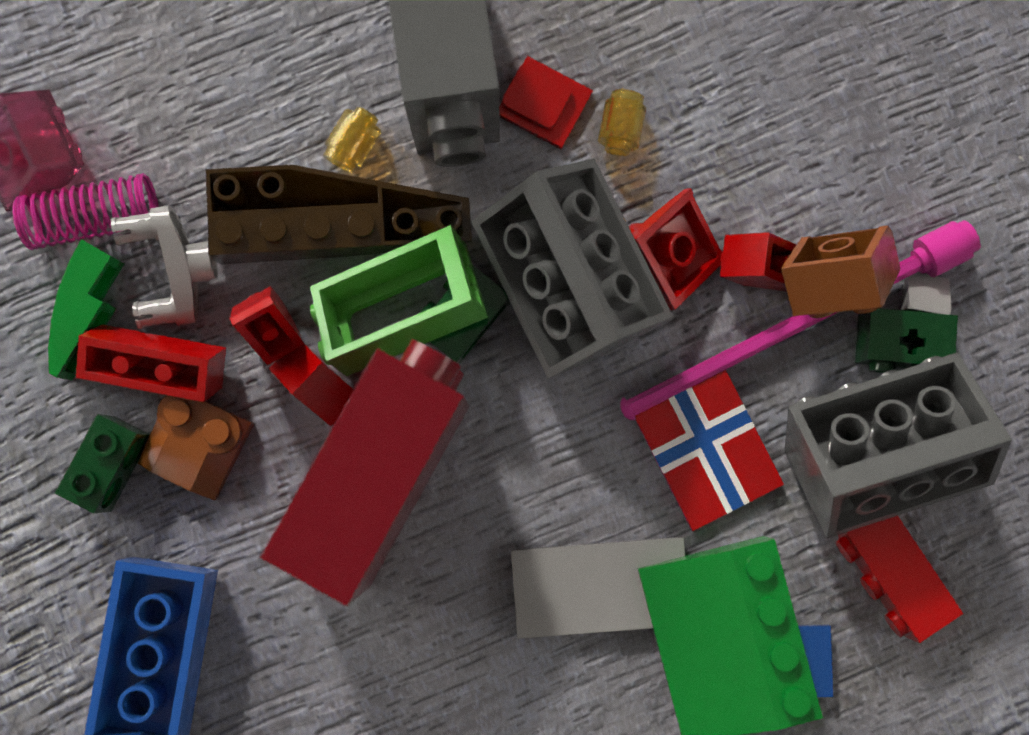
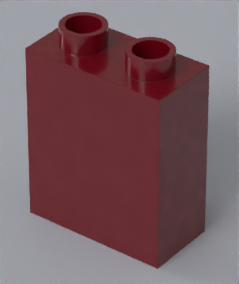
[260,339,470,606]

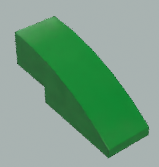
[48,239,124,381]

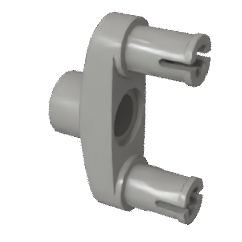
[111,205,218,329]

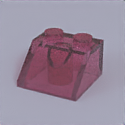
[0,90,85,212]

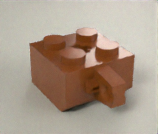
[781,225,900,318]

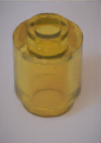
[598,89,646,156]
[323,107,381,174]

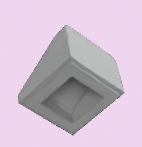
[899,272,952,315]

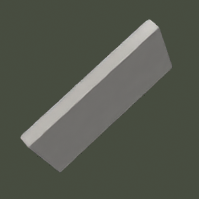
[511,537,685,639]

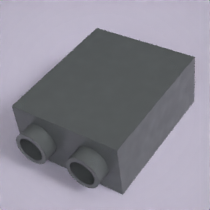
[388,0,500,167]

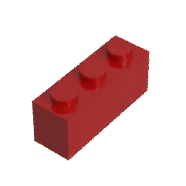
[76,324,226,402]
[835,516,964,643]

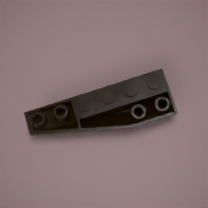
[205,165,472,265]

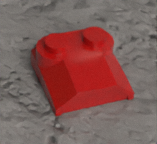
[628,188,722,310]

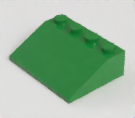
[637,536,823,735]

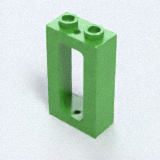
[310,225,488,376]

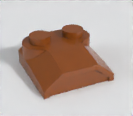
[138,395,255,501]

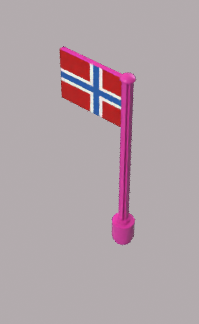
[620,220,981,531]

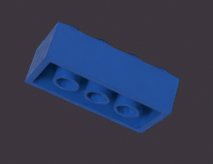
[84,557,218,735]

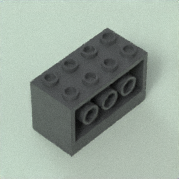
[471,158,673,379]
[784,352,1012,538]

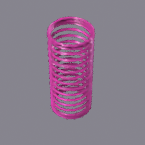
[12,173,159,250]

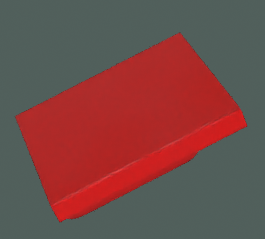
[499,56,593,150]

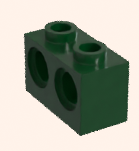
[54,414,150,514]

